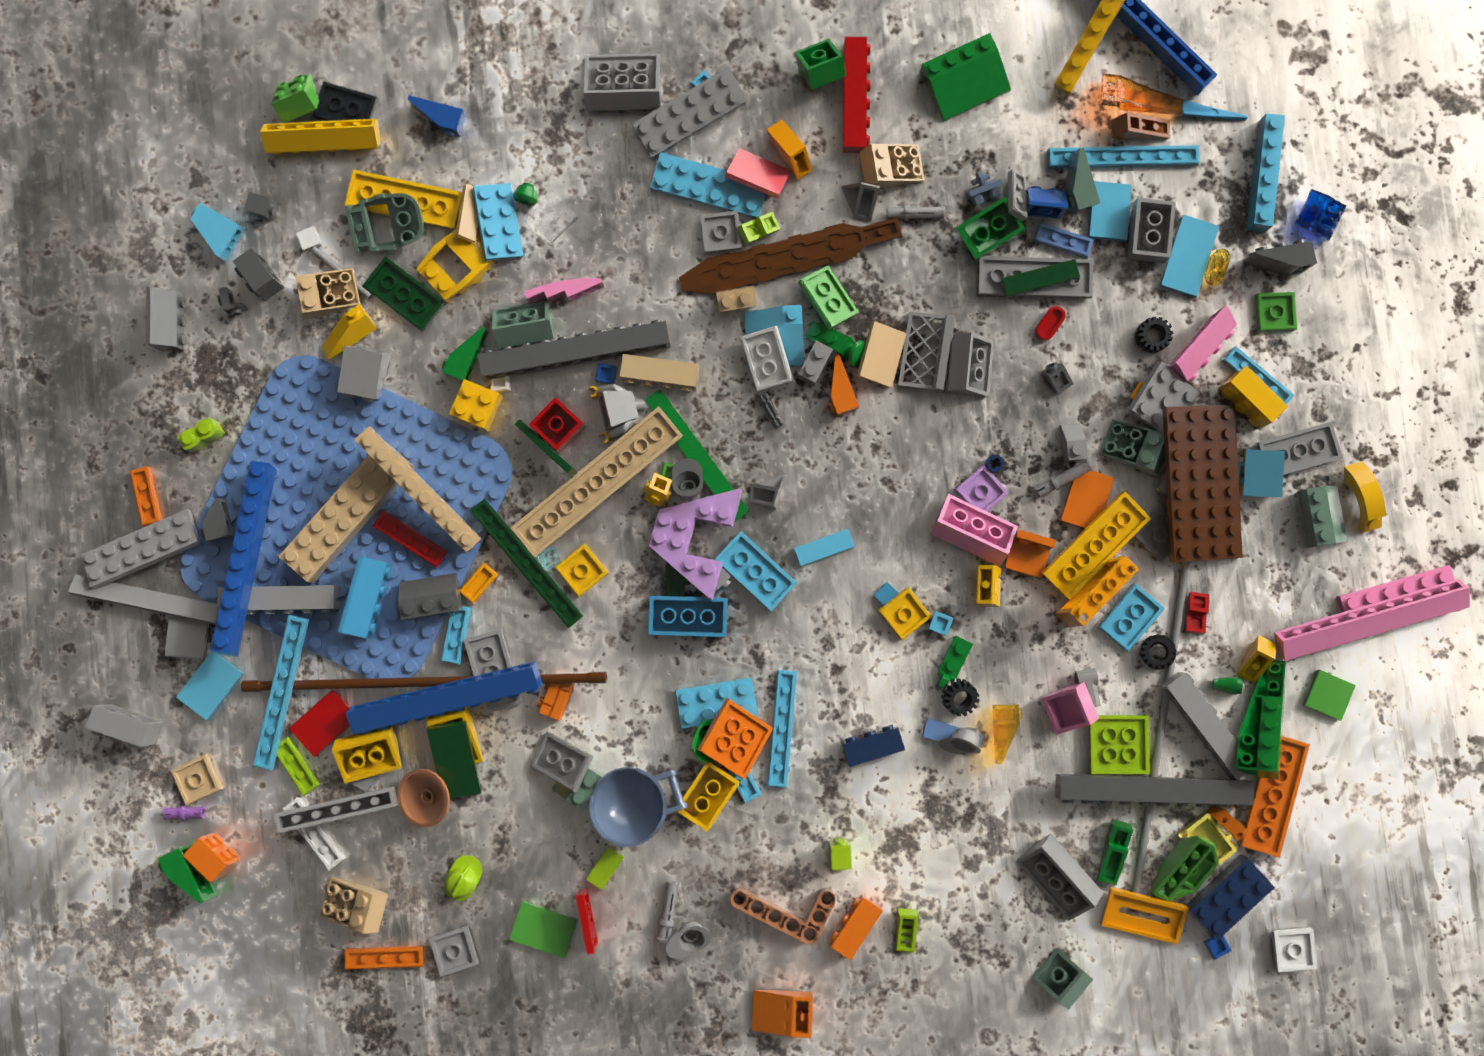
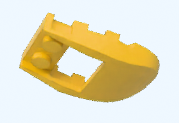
[416,227,496,303]

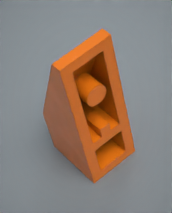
[828,353,859,417]

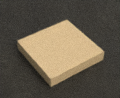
[170,754,223,806]

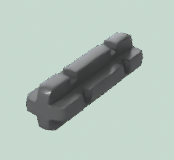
[758,393,784,428]

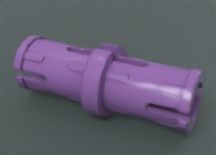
[162,806,206,821]

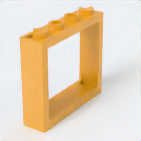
[1055,556,1140,627]

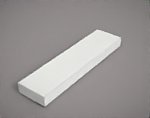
[282,796,345,871]

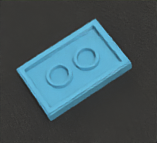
[1088,181,1132,241]
[1098,583,1165,652]
[176,651,244,720]

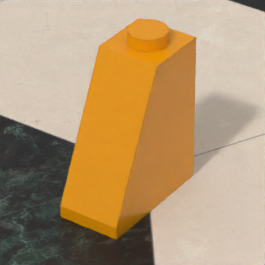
[767,119,813,180]

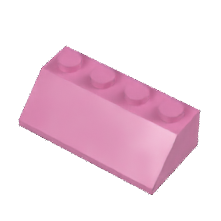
[1168,305,1237,383]
[930,494,1018,567]

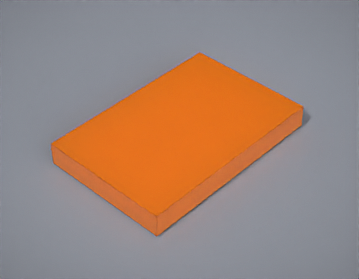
[1060,471,1115,529]

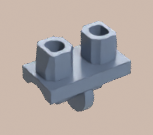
[964,171,1002,205]

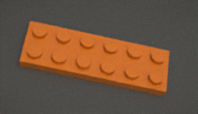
[1240,736,1310,857]

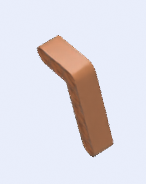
[730,888,836,945]

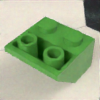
[271,73,319,123]

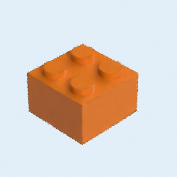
[183,833,241,883]

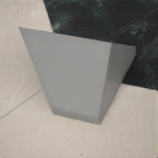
[841,182,880,221]
[747,474,786,510]

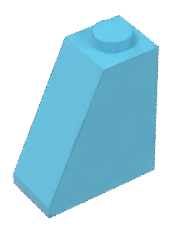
[190,203,245,262]

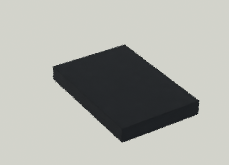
[312,81,378,121]

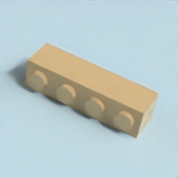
[620,354,699,392]

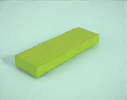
[277,736,321,796]

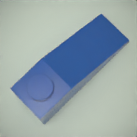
[407,95,466,137]

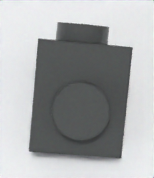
[218,287,247,316]

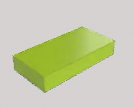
[586,846,624,890]

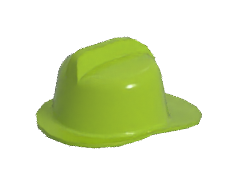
[444,855,482,901]

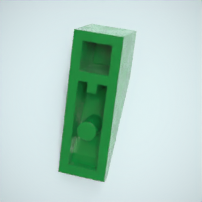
[442,327,489,382]

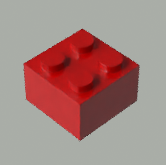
[529,397,585,453]

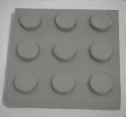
[1128,361,1199,433]

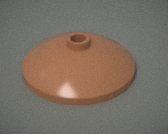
[397,769,450,827]

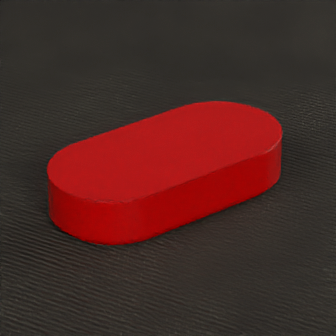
[1035,306,1066,341]

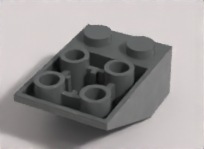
[1243,239,1317,276]

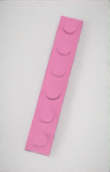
[1337,565,1455,612]

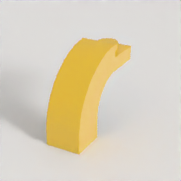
[1344,461,1386,533]

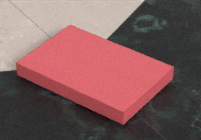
[725,149,791,198]

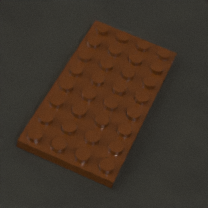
[1162,404,1243,562]

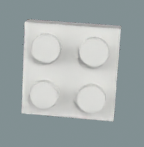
[1271,928,1317,972]

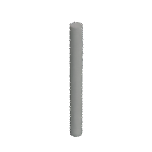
[311,246,372,300]

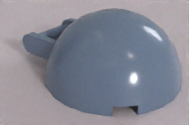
[589,767,688,847]

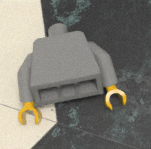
[588,384,646,444]

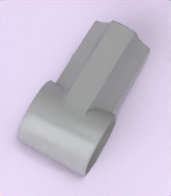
[1075,668,1101,707]

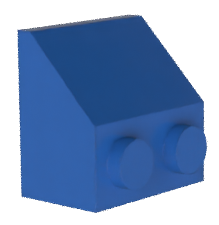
[1026,186,1068,219]

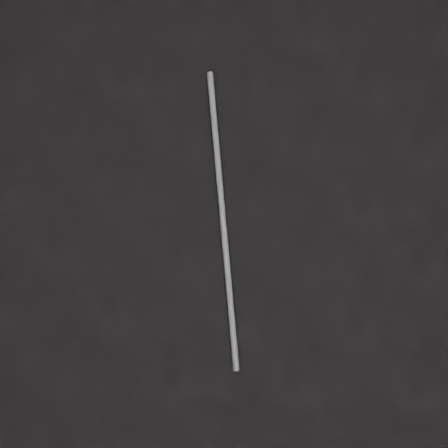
[1132,561,1191,894]

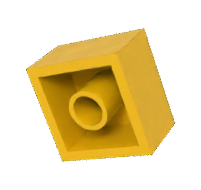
[449,379,503,432]

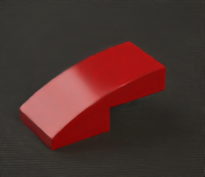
[1184,592,1209,635]

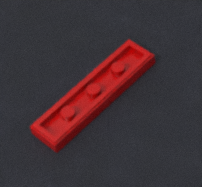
[372,510,448,568]

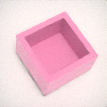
[1041,682,1099,735]

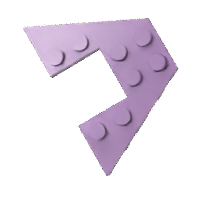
[649,488,743,600]

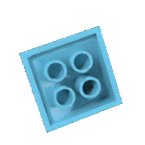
[744,305,804,369]

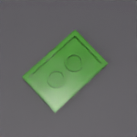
[798,265,859,330]
[509,901,578,958]

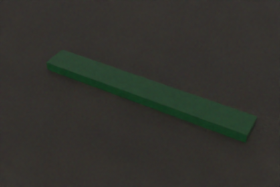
[470,498,583,628]

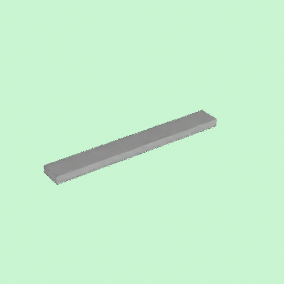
[68,575,219,625]

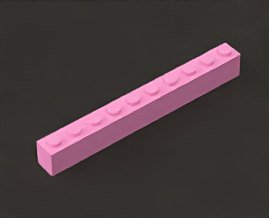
[1274,579,1470,661]

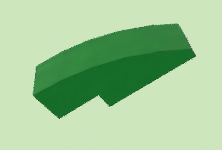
[1097,819,1134,886]

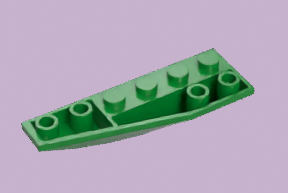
[1236,660,1286,780]

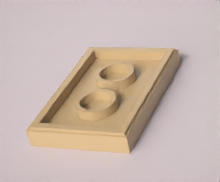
[857,321,907,388]

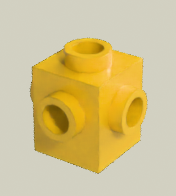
[643,473,672,507]

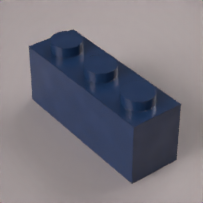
[841,724,905,767]

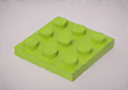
[1089,715,1150,774]

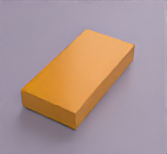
[460,562,499,604]

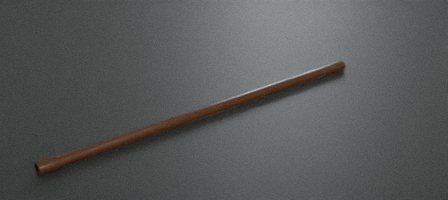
[241,672,607,692]

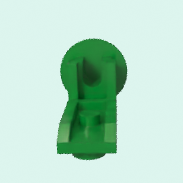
[804,321,865,368]

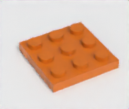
[697,698,773,779]

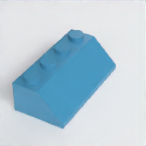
[338,556,392,638]

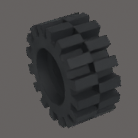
[1135,316,1174,353]
[1140,634,1177,670]
[941,678,979,717]

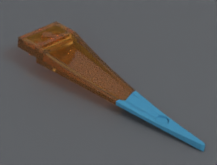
[1101,73,1248,121]

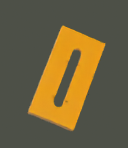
[1100,887,1189,945]

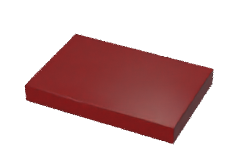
[289,689,350,757]
[575,888,599,955]

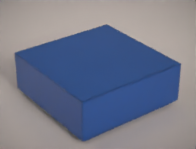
[595,363,617,384]
[1203,935,1232,960]

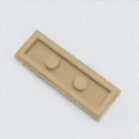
[455,183,478,243]

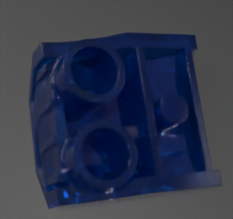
[1295,189,1347,241]

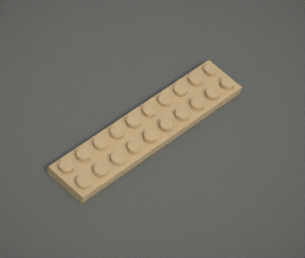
[511,406,683,558]

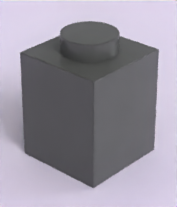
[244,192,277,221]

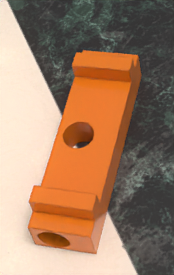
[1206,805,1248,841]

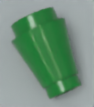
[1212,676,1243,695]

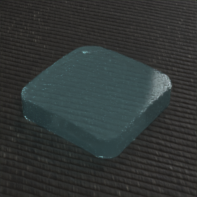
[538,546,561,569]

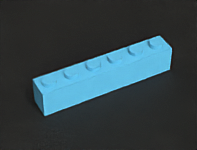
[1247,113,1285,232]

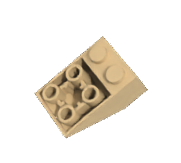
[859,144,925,188]
[295,268,360,319]
[319,877,388,934]

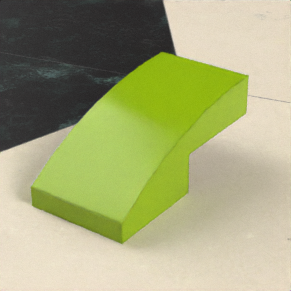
[737,212,780,245]

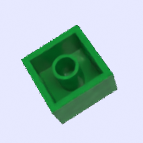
[795,39,846,89]

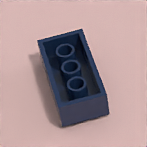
[1186,854,1275,941]

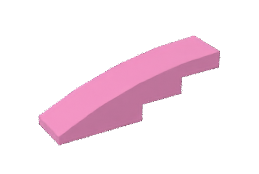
[524,278,604,303]

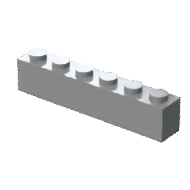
[217,585,339,615]
[1160,672,1247,781]
[274,786,398,834]

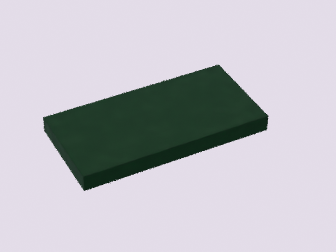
[362,256,446,332]
[426,721,482,799]

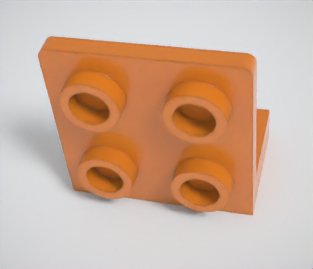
[1005,529,1057,578]

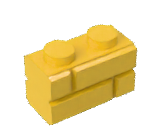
[976,565,1001,607]

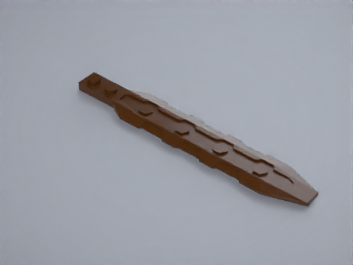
[679,218,902,294]

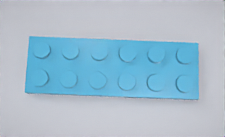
[650,152,766,219]

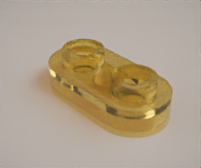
[1205,248,1230,286]

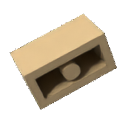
[715,286,757,312]

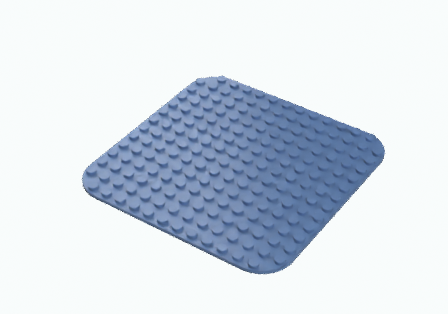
[180,355,512,678]

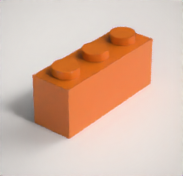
[829,894,883,961]

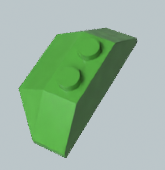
[1152,836,1219,902]

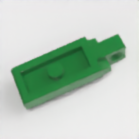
[937,635,973,689]

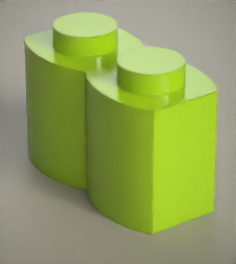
[177,418,225,453]

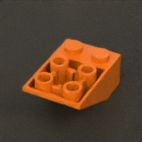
[752,989,813,1038]

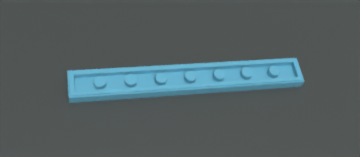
[1048,145,1200,168]
[252,615,309,771]

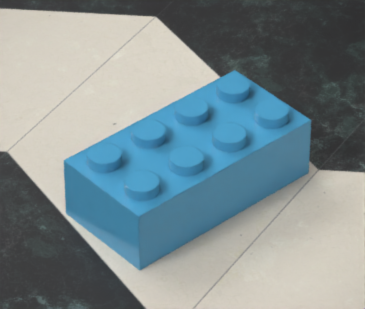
[648,596,728,637]

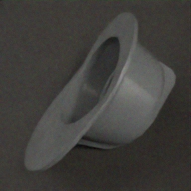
[672,458,703,502]

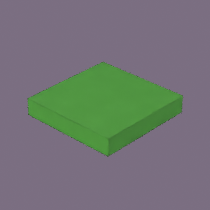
[1255,292,1297,332]
[1303,670,1356,721]

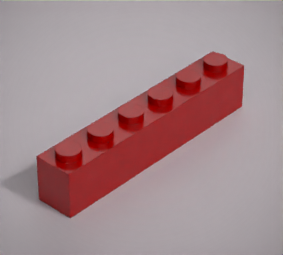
[843,37,871,153]

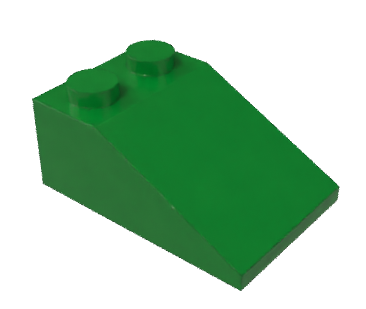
[956,197,1025,260]
[157,843,217,904]

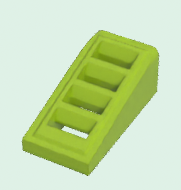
[895,908,919,952]

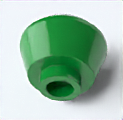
[513,182,538,206]

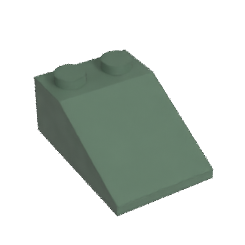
[1064,147,1100,215]

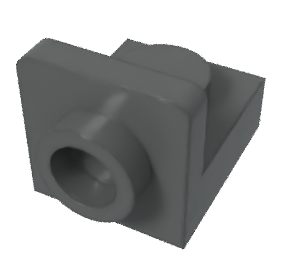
[1041,362,1074,395]

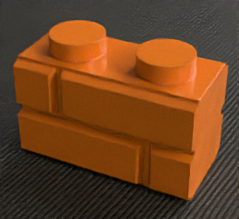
[537,683,575,721]

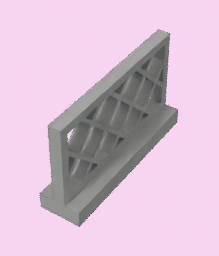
[898,311,955,393]

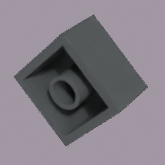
[232,248,285,301]

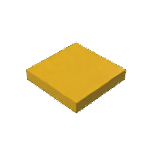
[555,543,609,597]
[878,586,932,641]

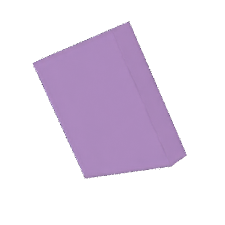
[955,464,1009,512]

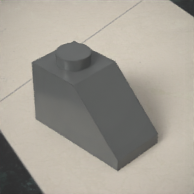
[201,498,235,542]

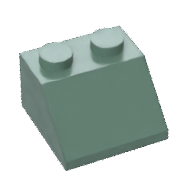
[552,765,604,811]
[1032,948,1094,1010]

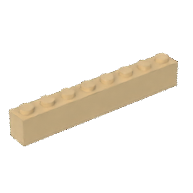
[355,426,481,552]

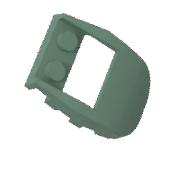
[345,193,424,252]

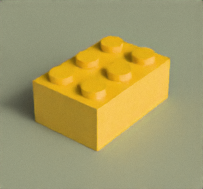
[1219,365,1289,428]

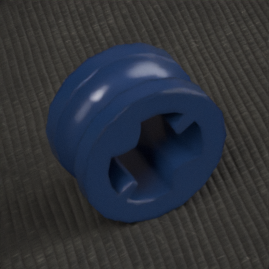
[985,455,1004,473]

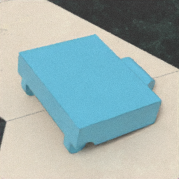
[1238,449,1285,498]

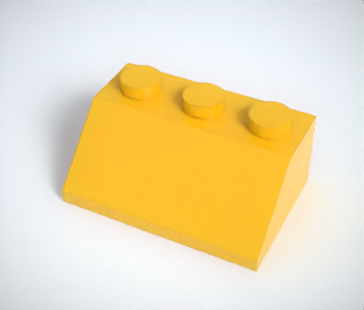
[332,725,402,783]
[677,762,740,832]

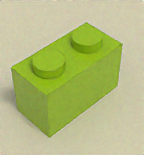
[829,837,852,870]

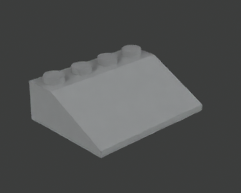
[583,53,661,111]

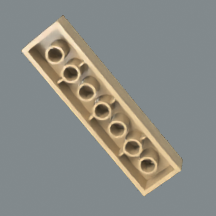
[278,444,416,583]

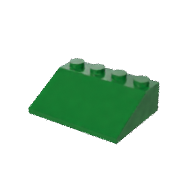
[919,33,1011,121]

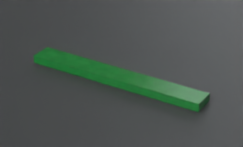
[645,389,750,522]

